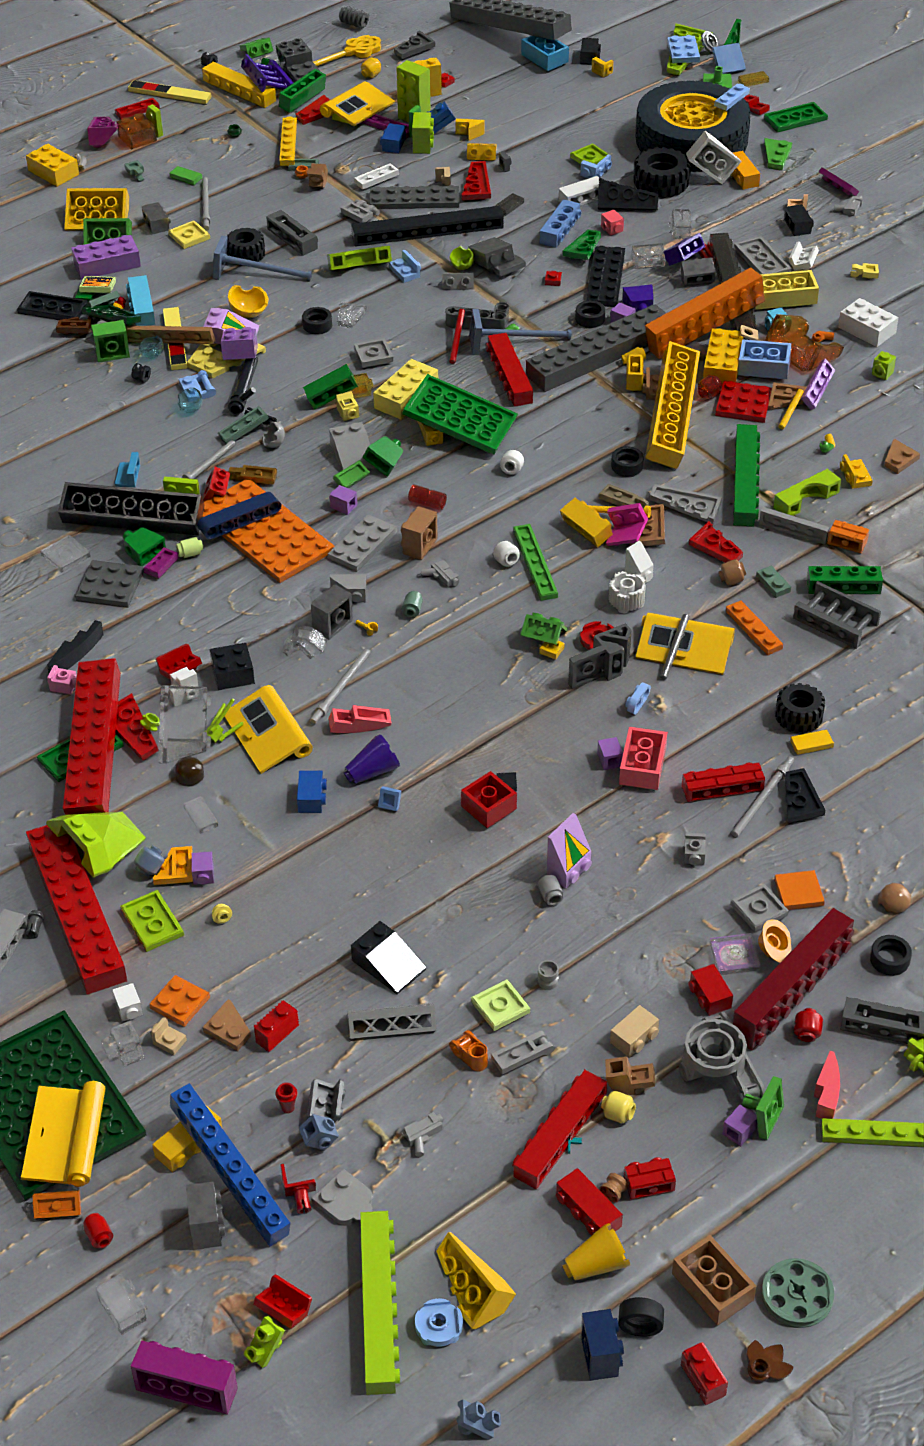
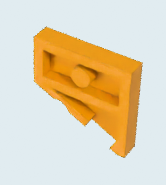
[153,846,193,885]

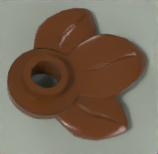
[747,1340,793,1382]

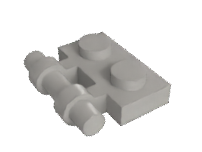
[341,199,380,223]

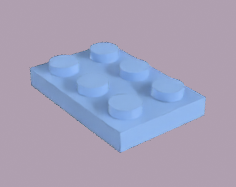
[667,35,700,63]

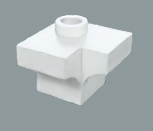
[169,667,199,705]

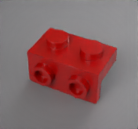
[156,644,202,679]
[253,1274,312,1329]

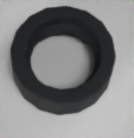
[575,300,606,328]
[302,307,333,334]
[611,446,644,477]
[870,935,912,976]
[618,1297,664,1337]

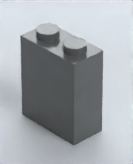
[468,237,514,269]

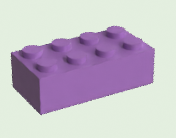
[71,235,141,280]

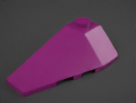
[88,116,118,148]

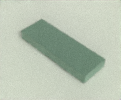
[218,406,269,444]

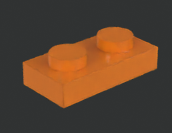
[32,1190,81,1219]

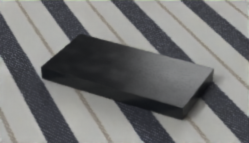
[17,291,88,320]

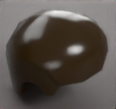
[174,757,204,786]

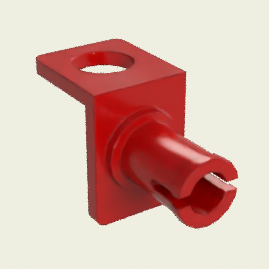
[280,1164,316,1214]

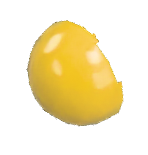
[228,285,268,318]

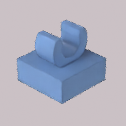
[378,786,401,811]

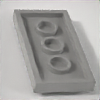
[734,236,792,274]
[328,514,397,572]

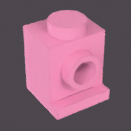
[47,665,77,695]

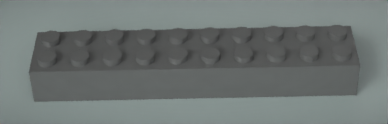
[449,0,572,40]
[526,304,666,392]

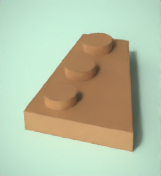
[629,504,665,546]

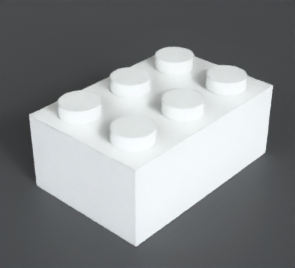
[838,298,899,347]

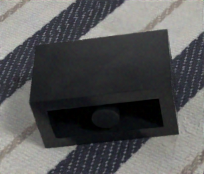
[580,38,601,65]
[784,204,814,236]

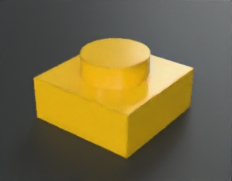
[539,641,565,660]

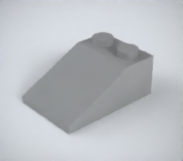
[329,422,376,470]

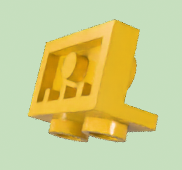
[467,143,497,160]
[840,454,873,489]

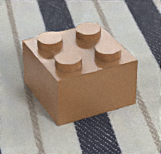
[400,506,438,560]

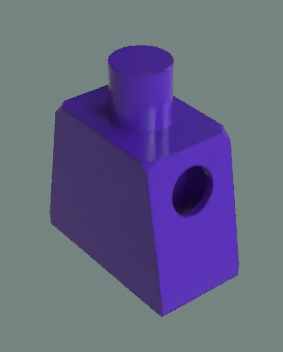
[622,284,654,312]

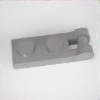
[491,1031,555,1075]

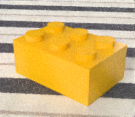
[26,144,79,187]

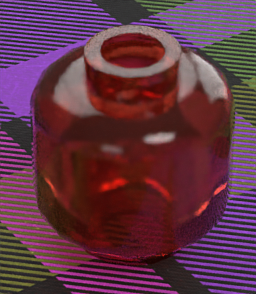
[698,375,722,399]

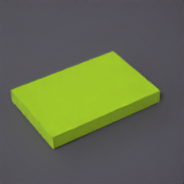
[120,890,184,952]

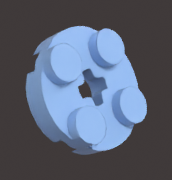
[415,1298,463,1347]

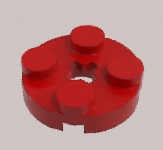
[580,621,614,650]

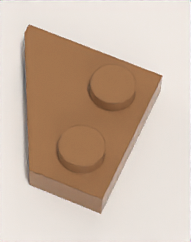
[885,439,920,474]

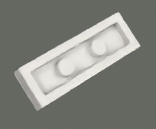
[354,163,399,189]

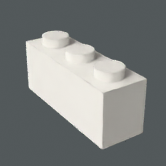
[558,176,599,206]

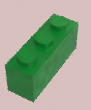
[303,364,358,410]

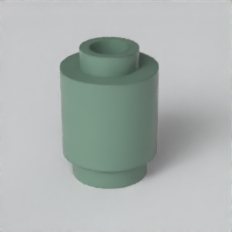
[402,591,423,618]

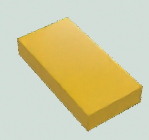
[790,730,834,755]

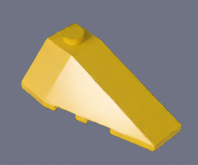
[436,1232,516,1329]

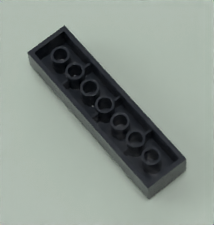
[58,482,205,536]

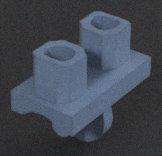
[456,1399,501,1440]

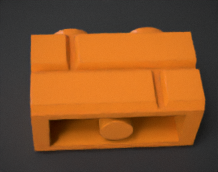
[827,520,869,554]

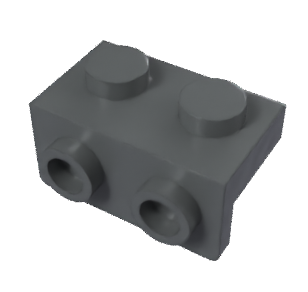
[306,1079,346,1123]

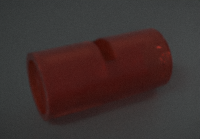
[408,484,447,510]

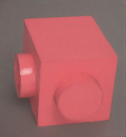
[601,210,624,236]

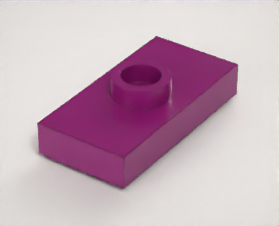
[143,548,179,579]

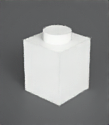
[113,983,143,1022]

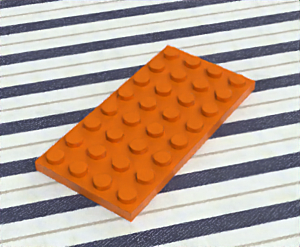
[203,480,335,583]

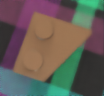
[768,382,806,410]
[203,999,251,1051]

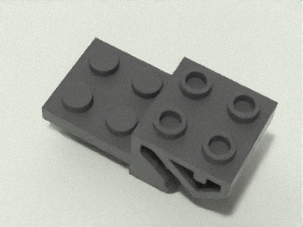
[276,38,320,82]
[568,623,632,689]

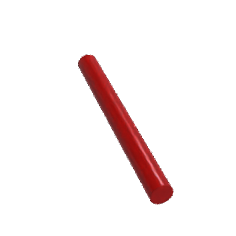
[449,309,465,364]

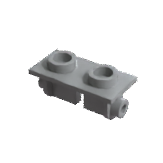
[442,273,474,289]

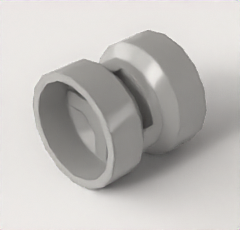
[537,960,559,990]

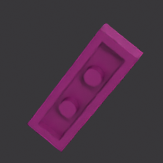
[818,167,859,196]

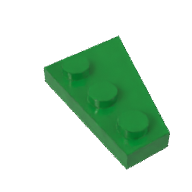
[724,19,742,45]
[562,229,601,260]

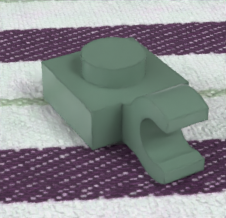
[124,160,144,182]

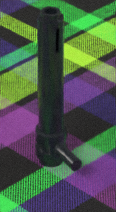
[228,355,258,415]

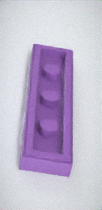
[801,359,835,410]

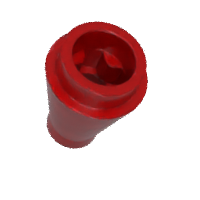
[275,1083,298,1113]

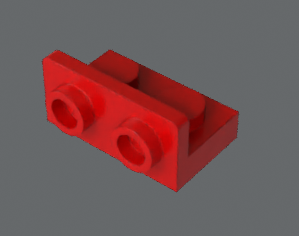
[203,466,230,502]

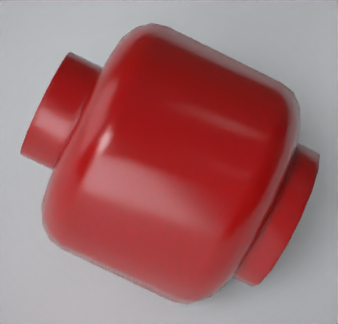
[794,1008,823,1042]

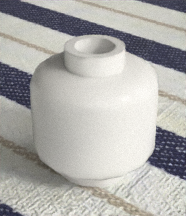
[500,450,524,475]
[493,541,520,567]

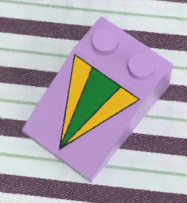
[203,308,259,344]
[547,813,592,888]

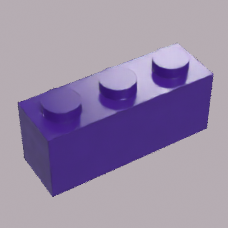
[663,233,706,266]

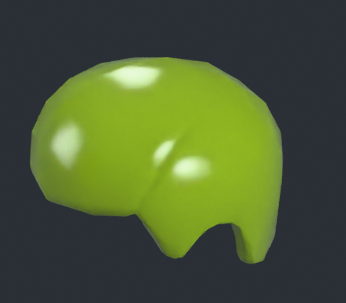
[449,246,474,270]

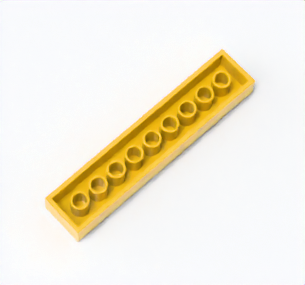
[645,341,700,469]

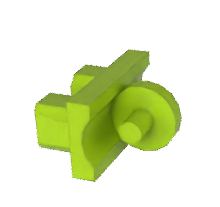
[903,1038,924,1072]
[243,1316,285,1368]

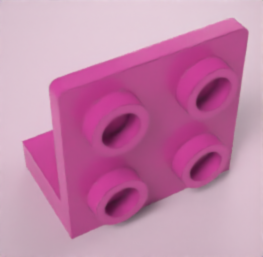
[606,503,648,546]

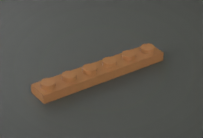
[125,325,215,344]

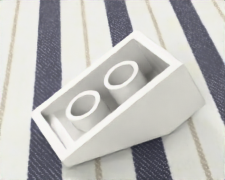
[686,131,742,184]

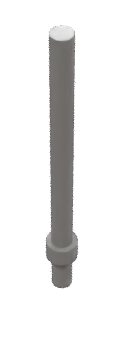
[201,177,210,231]
[309,649,371,725]
[731,756,795,837]

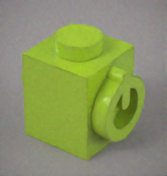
[872,351,896,380]

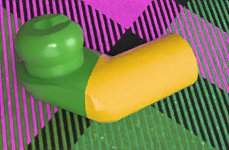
[819,434,835,453]

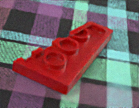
[462,161,491,200]
[116,693,159,760]

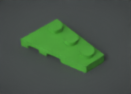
[764,138,792,170]

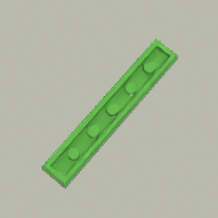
[513,524,558,601]

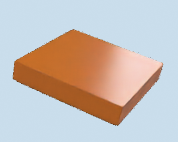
[774,870,825,910]

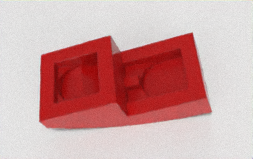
[744,94,770,115]

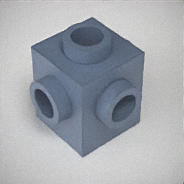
[299,1114,339,1150]

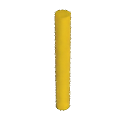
[778,389,804,429]

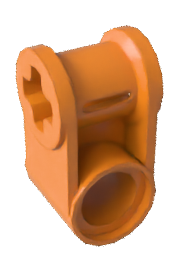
[449,1030,488,1071]

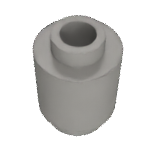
[538,875,563,906]

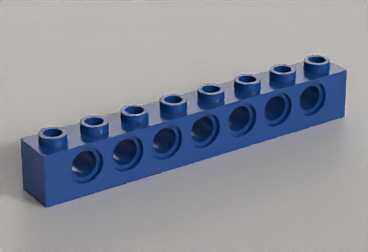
[170,1083,290,1247]

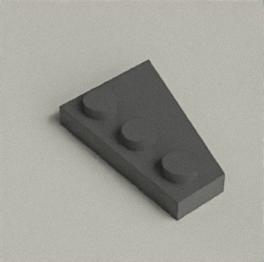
[394,30,435,59]

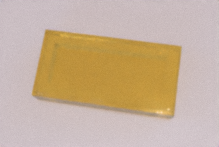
[738,71,769,87]

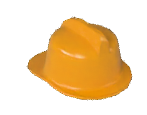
[758,919,792,963]

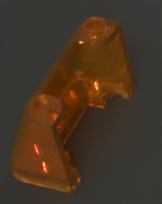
[765,314,844,372]

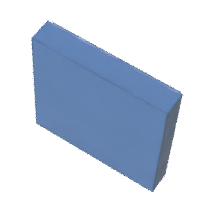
[712,43,746,74]

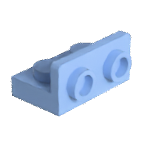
[389,250,421,283]

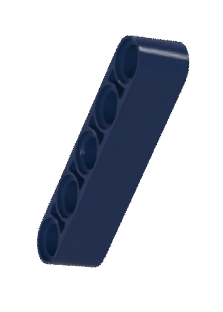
[197,492,281,539]

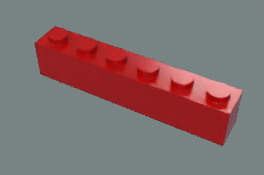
[485,333,533,407]
[512,1069,607,1190]

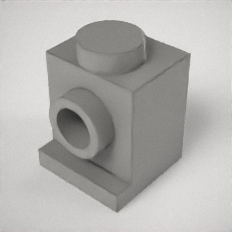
[684,833,706,865]

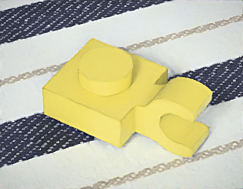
[850,263,879,279]

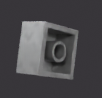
[311,584,353,640]
[186,1181,225,1250]

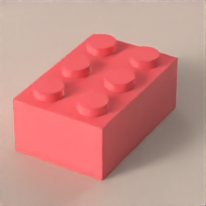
[619,727,668,790]

